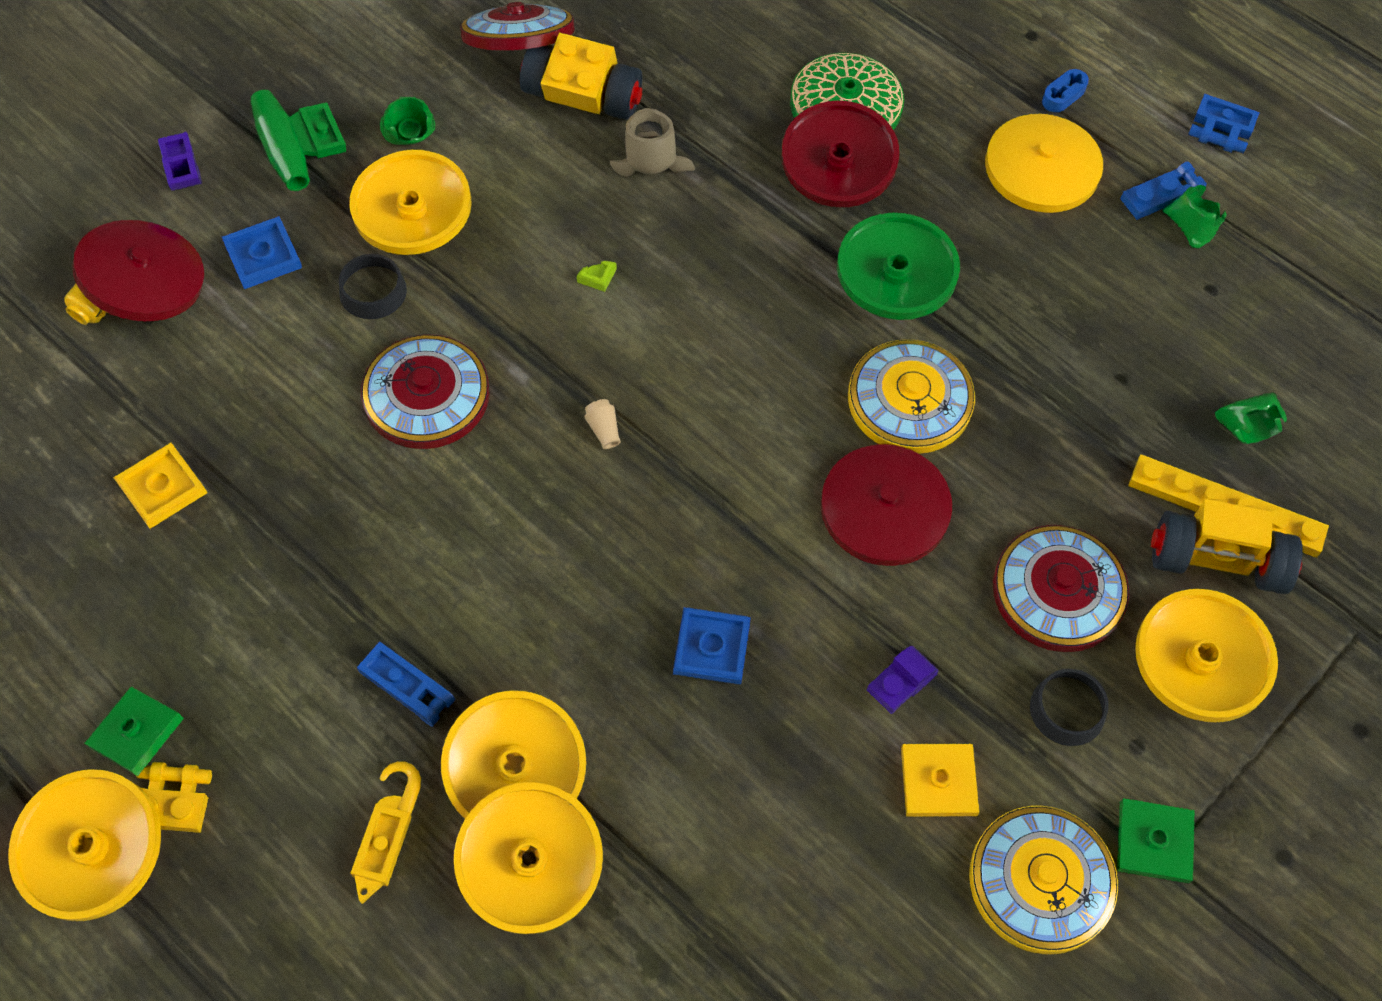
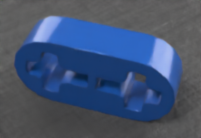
[1042,69,1089,112]

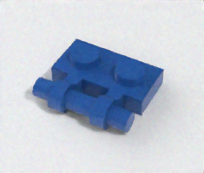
[1188,94,1260,154]

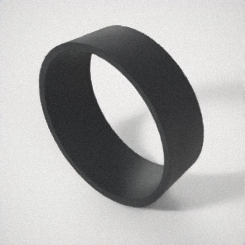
[339,254,407,319]
[1030,669,1108,746]

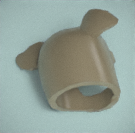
[610,108,695,177]

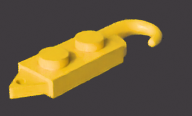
[350,761,421,904]

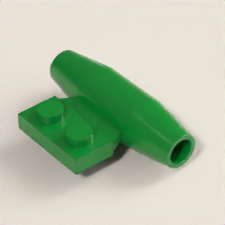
[250,90,346,191]

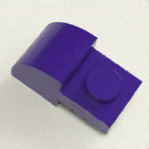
[158,132,202,191]
[867,646,938,714]

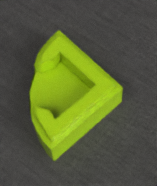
[577,261,617,292]

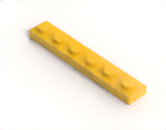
[1128,454,1329,558]

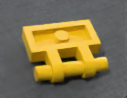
[136,762,212,833]

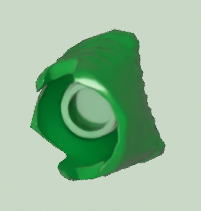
[380,97,435,145]
[1162,185,1227,249]
[1215,392,1287,444]

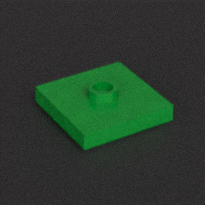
[84,687,184,777]
[1117,798,1195,883]

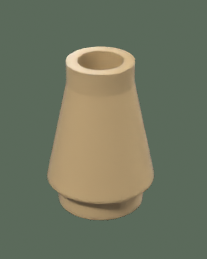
[584,399,621,449]

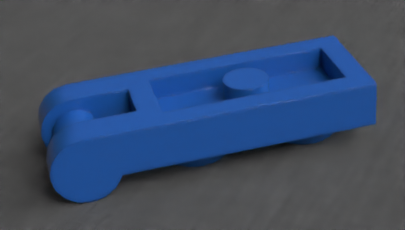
[1120,162,1207,220]
[357,642,456,727]

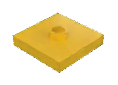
[113,443,207,529]
[901,744,979,817]

